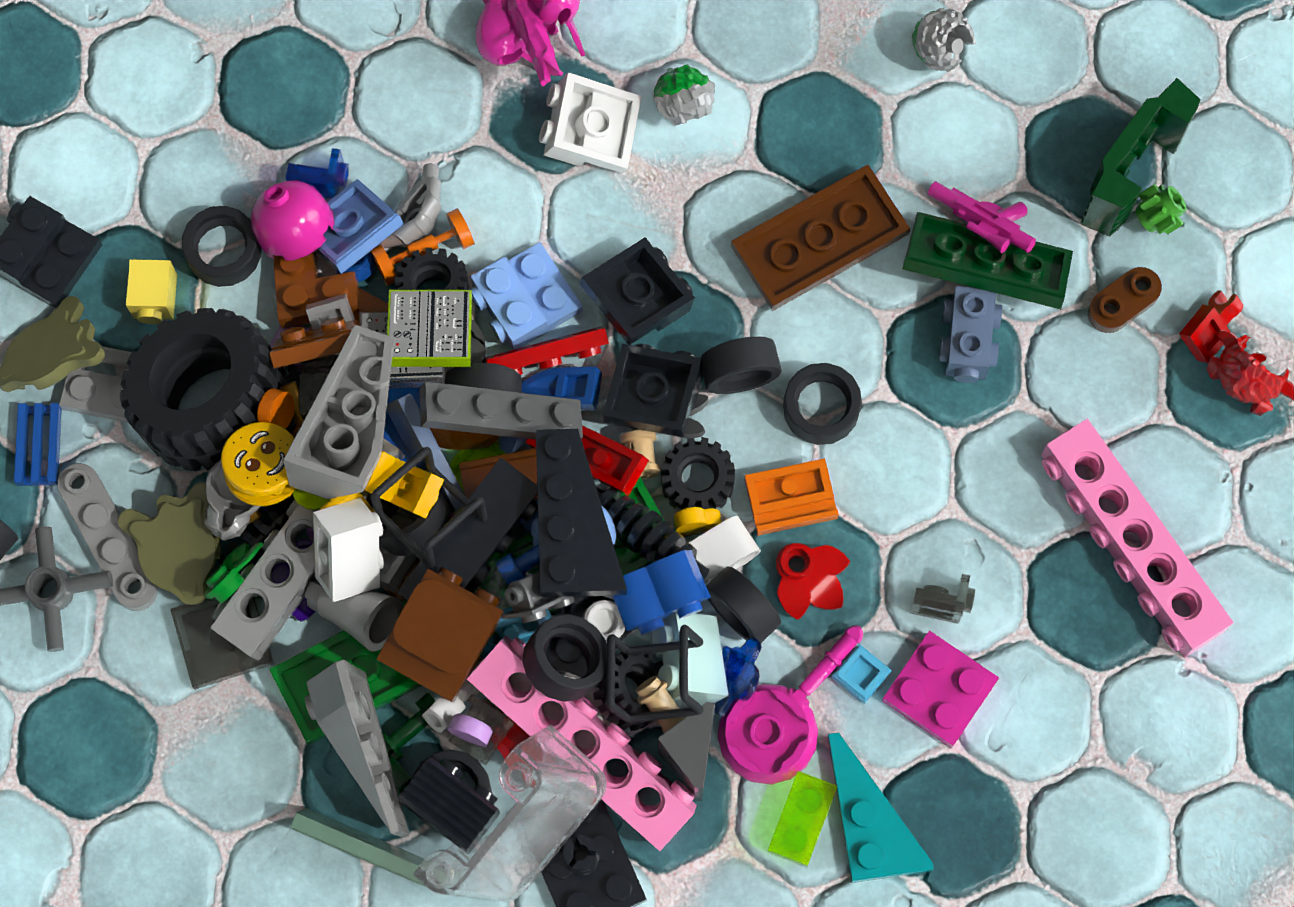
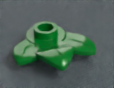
[204,542,264,604]

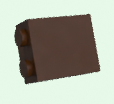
[376,566,505,702]

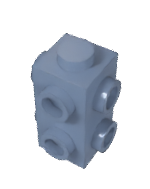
[939,286,1002,383]

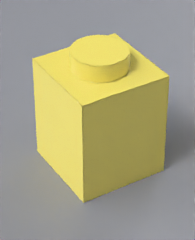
[126,259,177,324]

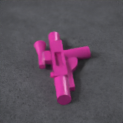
[928,181,1036,253]

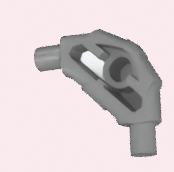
[377,163,441,248]

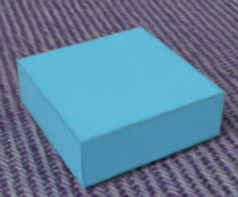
[832,644,892,704]

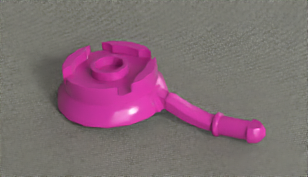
[717,625,863,785]

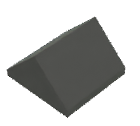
[658,702,715,801]

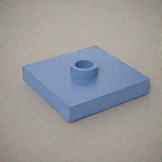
[316,179,404,274]

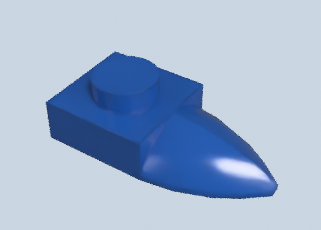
[522,366,602,411]

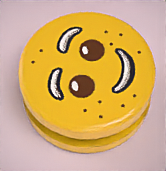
[221,422,296,506]

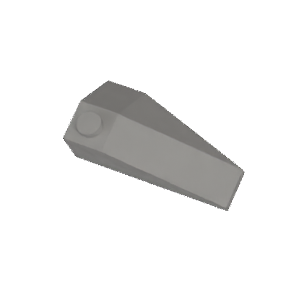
[283,325,394,499]
[305,660,410,837]

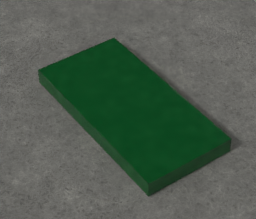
[902,212,1073,310]

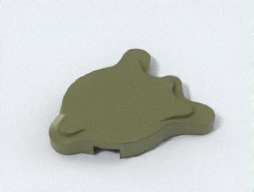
[0,296,105,392]
[118,482,221,605]

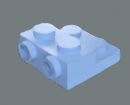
[470,242,583,350]

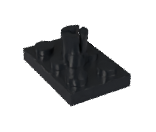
[517,786,647,907]

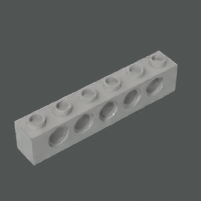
[210,438,405,660]

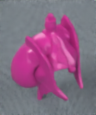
[476,0,585,87]

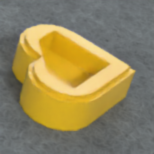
[673,507,722,537]

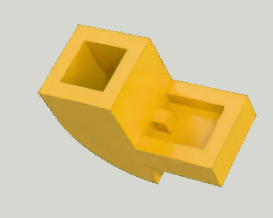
[364,451,444,518]

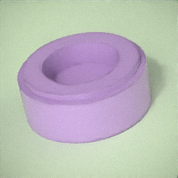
[447,713,493,747]

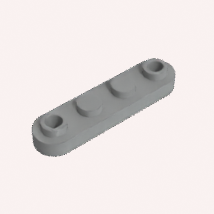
[58,463,158,611]

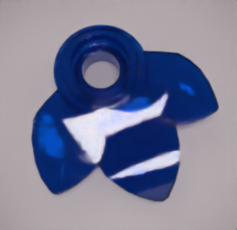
[714,638,762,717]

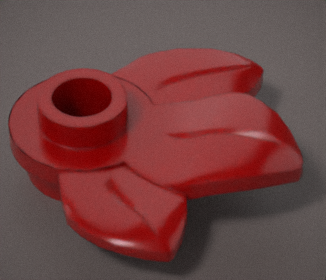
[776,543,850,620]

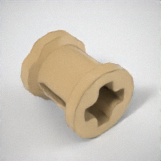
[620,430,661,479]

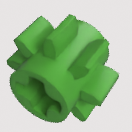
[1136,184,1187,235]

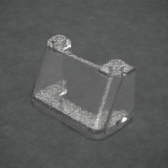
[413,725,607,902]

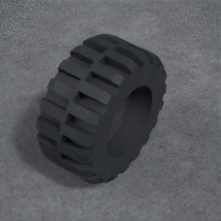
[120,308,287,471]

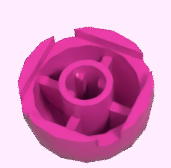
[251,180,334,261]

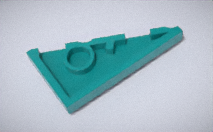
[828,732,934,883]

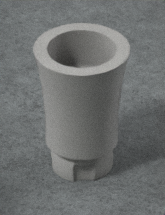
[305,578,403,651]

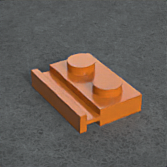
[744,458,839,536]

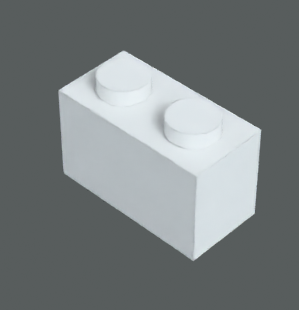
[313,498,384,602]

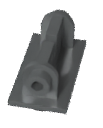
[502,570,575,623]

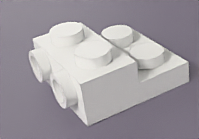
[539,73,642,173]

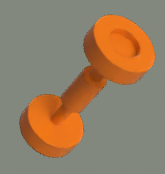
[371,208,475,286]

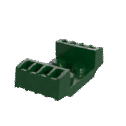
[1080,78,1201,237]

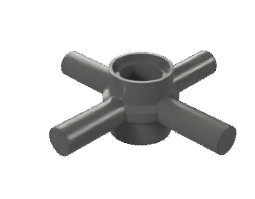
[0,527,113,652]

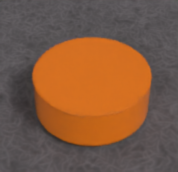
[257,388,294,429]

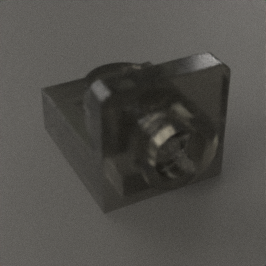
[909,573,975,624]
[448,694,514,765]

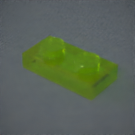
[767,771,837,868]

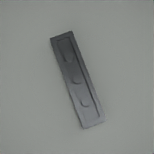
[419,381,583,440]

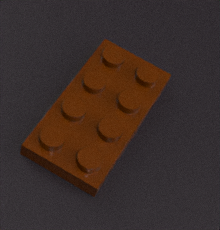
[731,164,911,312]

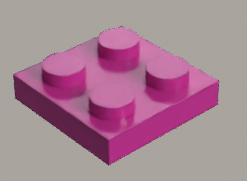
[882,630,999,749]

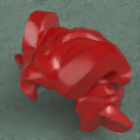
[1206,330,1294,416]

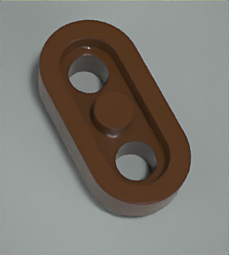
[1088,267,1162,333]

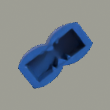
[613,550,711,635]

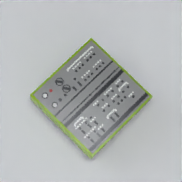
[387,290,472,367]

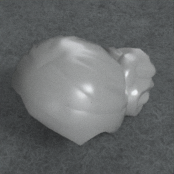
[204,459,261,541]

